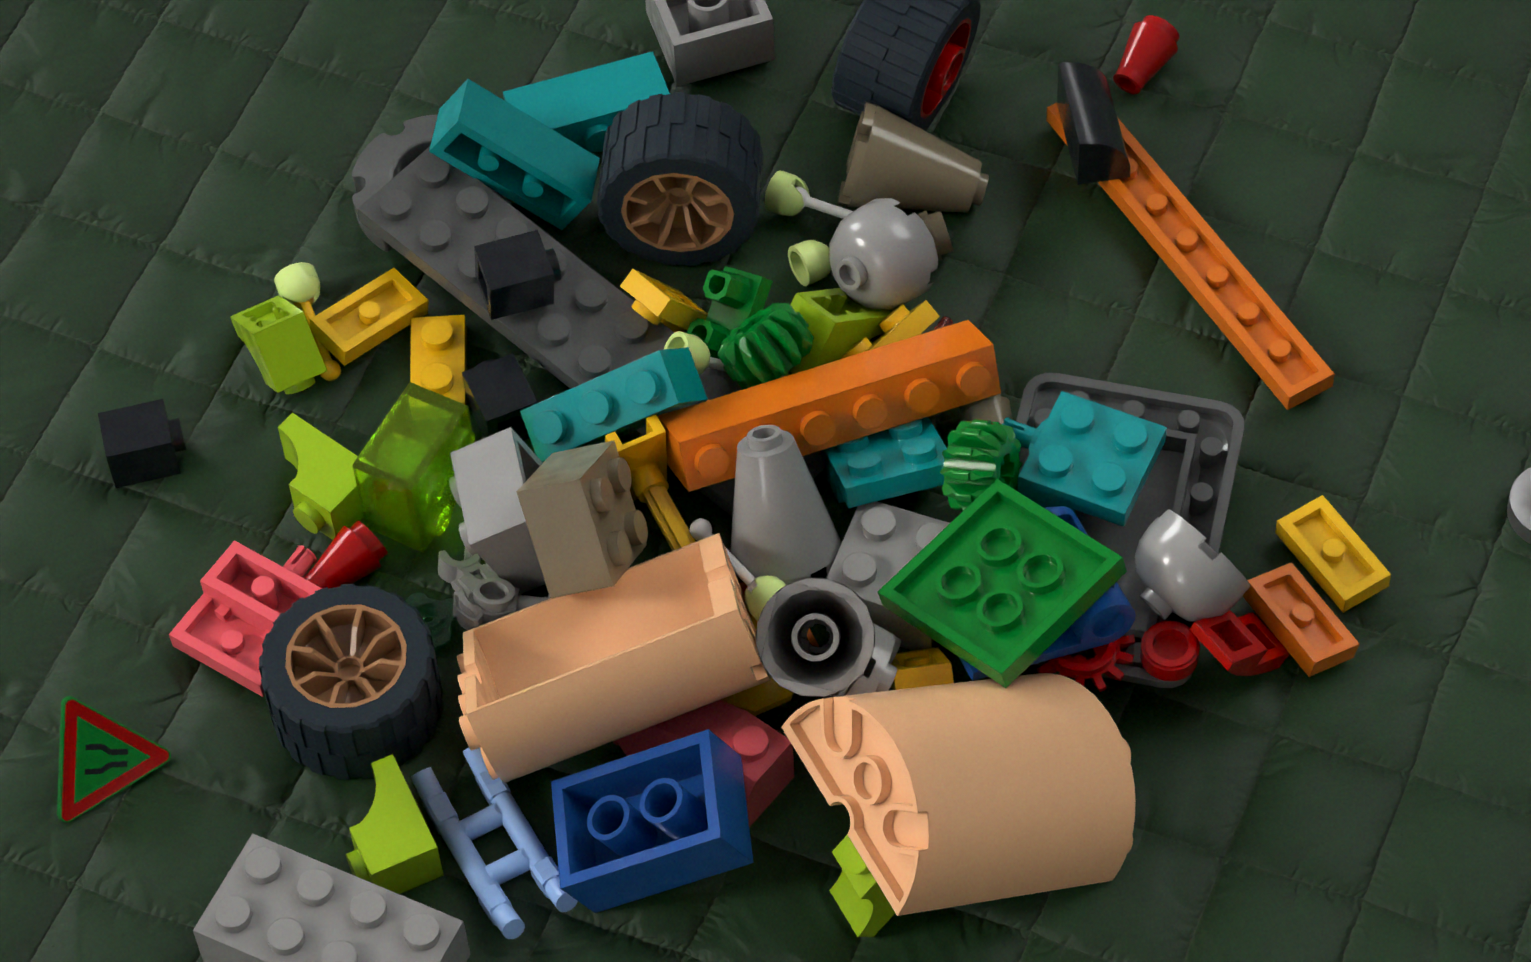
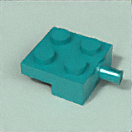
[1002,391,1167,527]
[821,417,947,508]

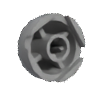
[828,198,938,310]
[1135,509,1250,622]

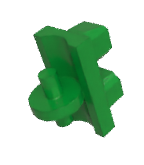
[687,266,773,359]

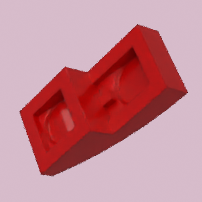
[1189,610,1289,676]

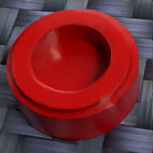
[1140,621,1200,681]

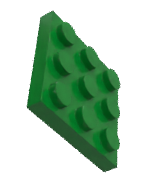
[878,479,1127,688]

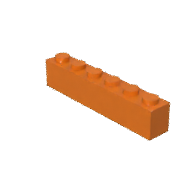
[658,320,1001,492]

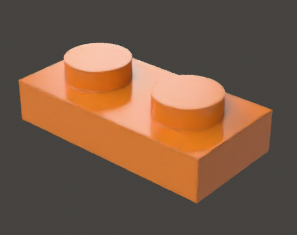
[1243,562,1360,677]

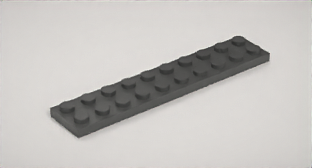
[358,147,826,517]

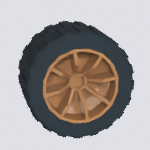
[597,92,763,266]
[259,584,443,780]

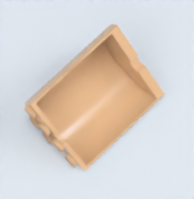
[457,533,771,783]
[781,673,1136,916]

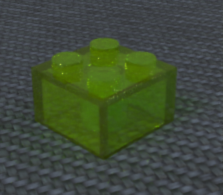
[352,382,475,552]

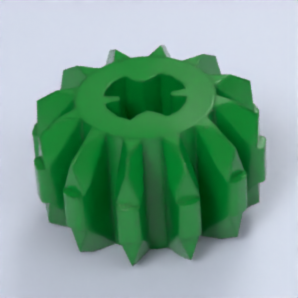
[717,303,814,390]
[940,419,1023,512]

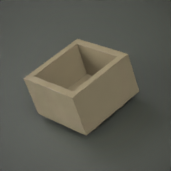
[516,440,648,598]

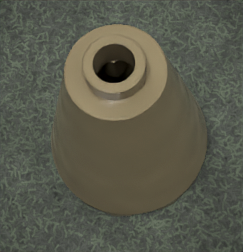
[837,101,989,213]

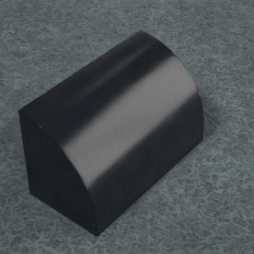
[1057,62,1130,185]

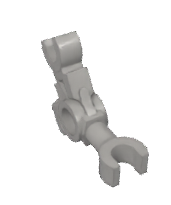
[438,547,550,630]

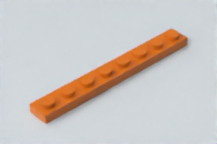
[1046,103,1335,410]

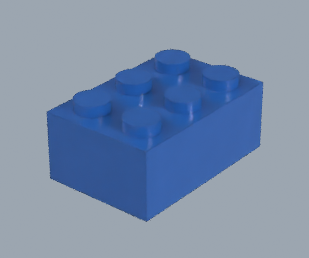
[551,729,754,913]

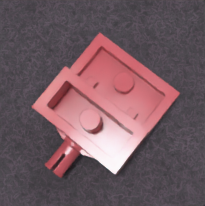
[169,540,322,697]

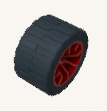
[831,0,981,131]

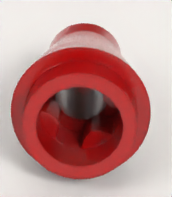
[1113,15,1180,94]
[303,520,388,589]

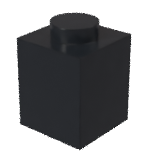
[474,230,561,320]
[462,353,538,441]
[98,399,187,488]

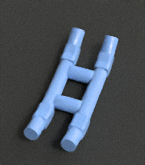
[410,747,578,939]

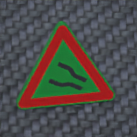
[57,696,171,823]

